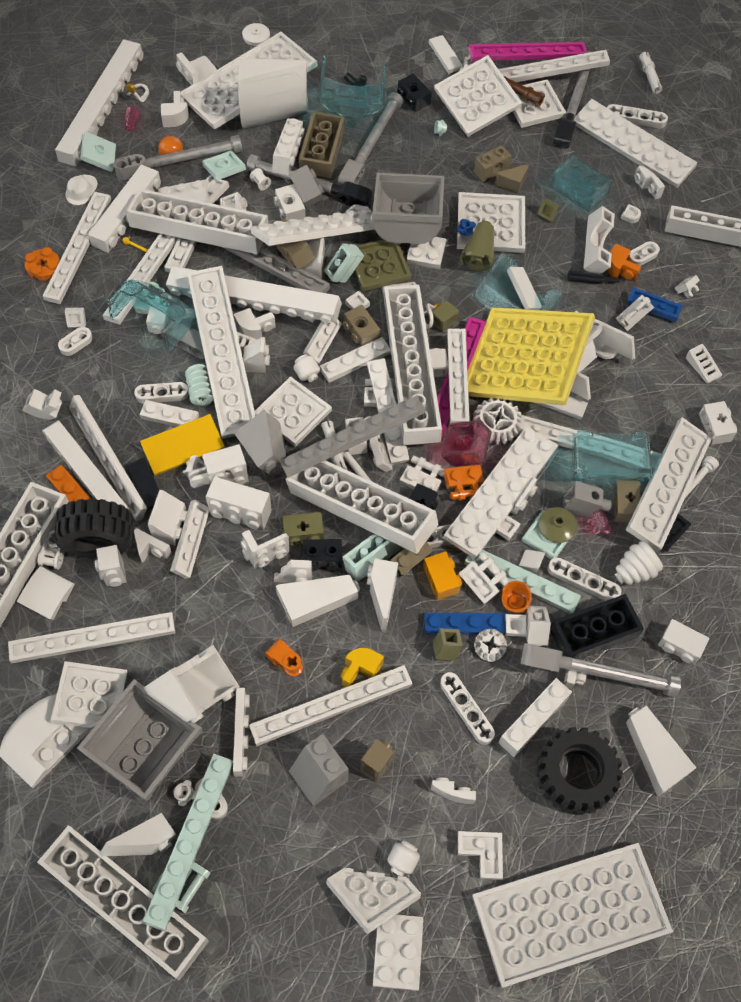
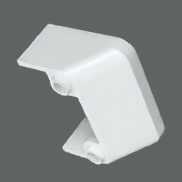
[571,319,635,400]

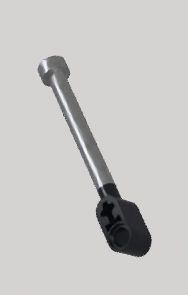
[553,51,590,148]
[247,154,372,206]

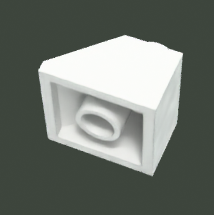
[301,237,325,279]
[148,490,188,546]

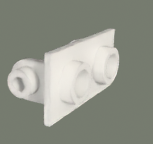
[616,295,654,331]

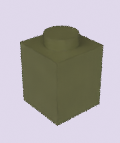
[432,300,459,333]
[433,628,463,661]

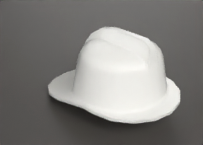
[65,174,98,205]

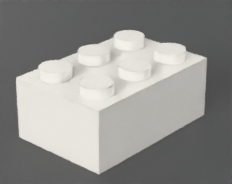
[206,477,272,530]

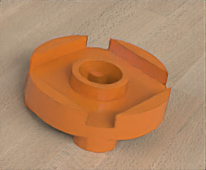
[25,247,60,281]

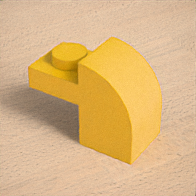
[340,648,384,687]

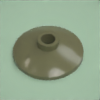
[538,507,577,543]

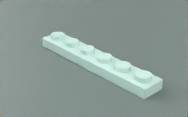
[465,550,581,614]

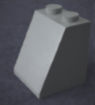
[234,410,286,477]
[289,734,349,807]

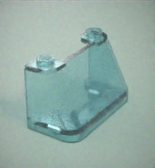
[571,430,652,483]

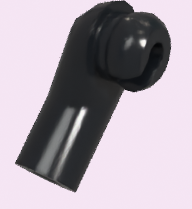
[344,72,367,87]

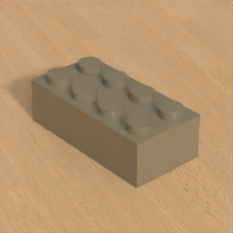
[299,111,345,178]

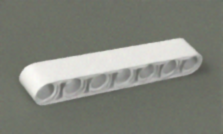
[42,420,128,508]

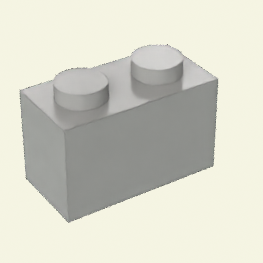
[289,165,324,208]

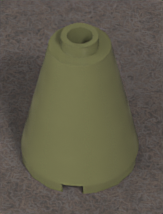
[460,221,494,271]

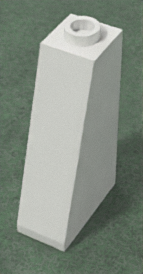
[276,575,360,627]
[626,706,696,796]

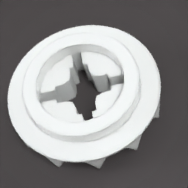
[474,629,507,662]

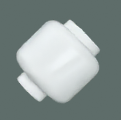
[293,354,320,382]
[387,840,420,876]

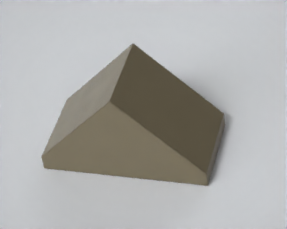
[495,164,529,194]

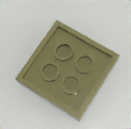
[354,239,412,292]

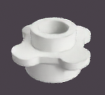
[173,780,197,807]

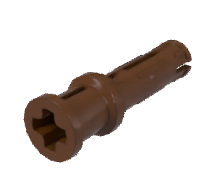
[503,76,545,107]

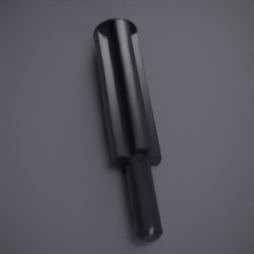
[567,270,620,284]

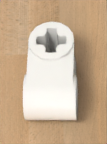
[37,529,65,570]

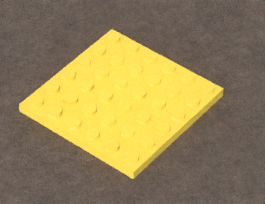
[467,307,595,406]

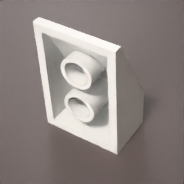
[367,558,398,633]

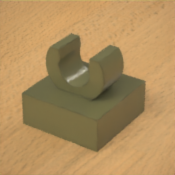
[537,198,560,222]

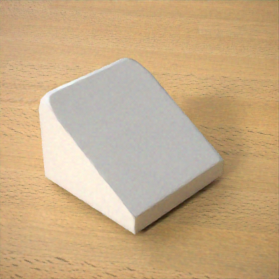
[519,550,545,574]

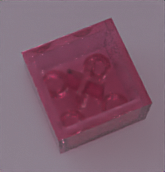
[441,420,492,467]

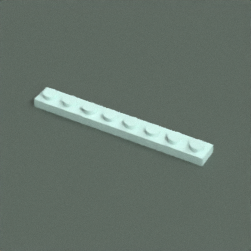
[143,754,233,931]

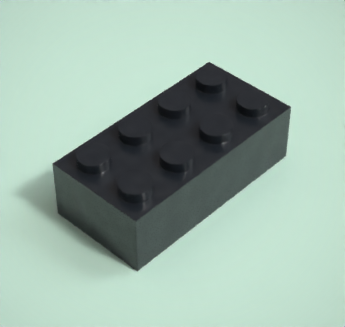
[550,594,644,660]

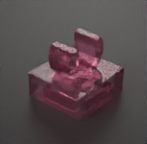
[587,510,612,535]

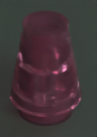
[125,105,141,131]

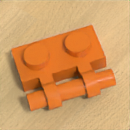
[443,465,484,501]

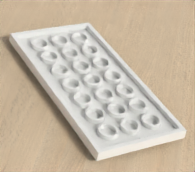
[180,32,318,129]
[472,843,673,988]

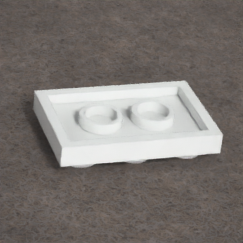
[373,915,423,991]

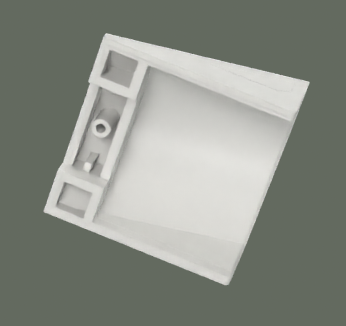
[238,58,308,129]

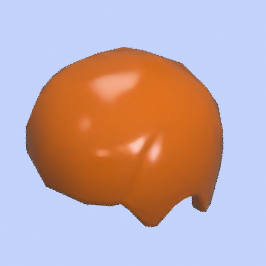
[158,136,183,155]
[502,580,532,614]

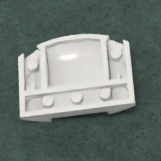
[0,693,93,788]

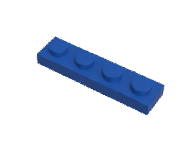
[424,613,506,635]

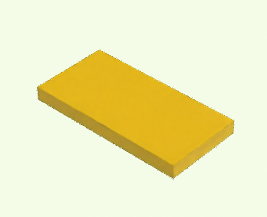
[140,414,225,476]

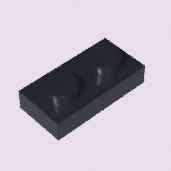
[662,514,691,552]

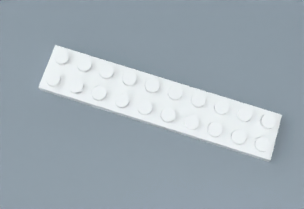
[187,266,255,439]

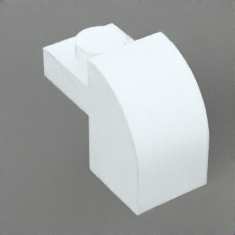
[161,91,189,127]
[233,308,276,340]
[22,389,62,420]

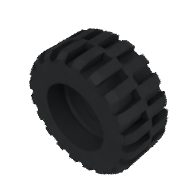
[54,498,134,558]
[536,727,623,815]

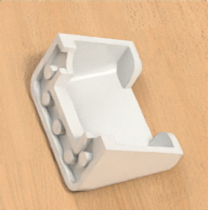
[144,645,240,724]

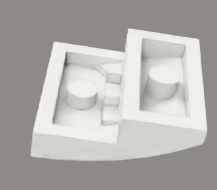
[17,566,75,620]

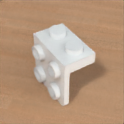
[176,52,217,85]
[241,530,289,569]

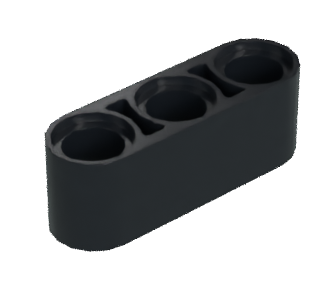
[126,457,159,511]

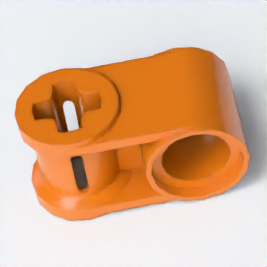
[264,638,303,677]

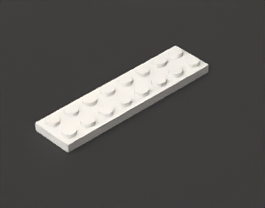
[574,99,697,188]
[251,209,374,246]
[626,417,712,552]
[443,426,558,559]

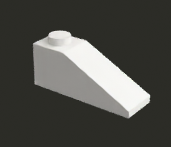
[100,813,176,857]

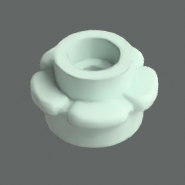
[434,120,447,136]

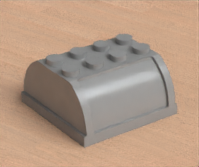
[372,173,444,245]
[77,679,202,801]

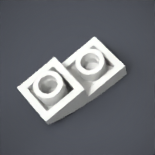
[635,166,665,199]
[431,778,476,805]

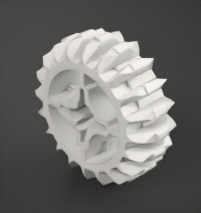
[472,398,523,445]

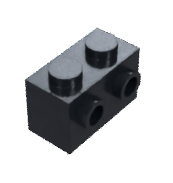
[303,539,342,571]

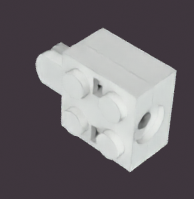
[188,444,249,488]

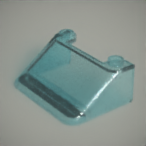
[476,252,564,311]

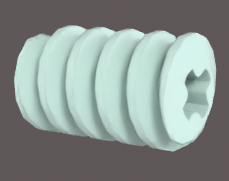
[185,364,213,406]

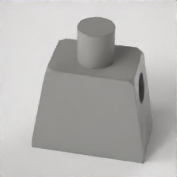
[563,481,611,517]

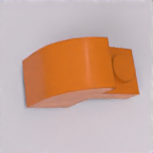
[607,244,641,282]

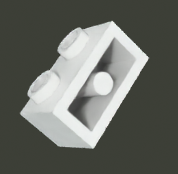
[95,545,127,587]

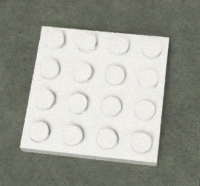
[434,55,522,137]
[457,192,525,253]

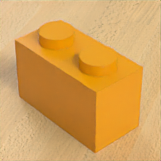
[423,552,462,600]

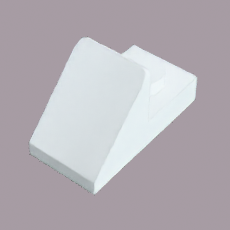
[134,528,172,563]

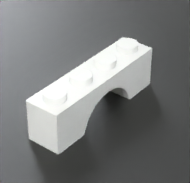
[584,206,615,273]
[499,678,572,757]

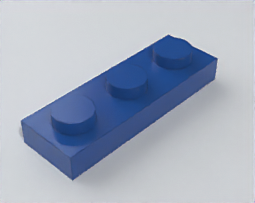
[626,287,683,322]

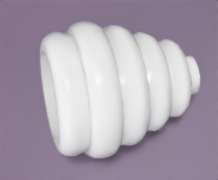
[615,541,663,585]

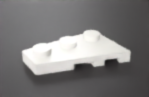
[158,179,208,203]

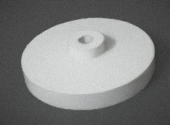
[242,23,270,46]

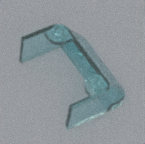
[107,280,197,352]

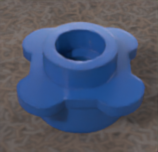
[457,219,476,236]

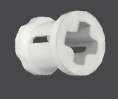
[250,168,271,190]

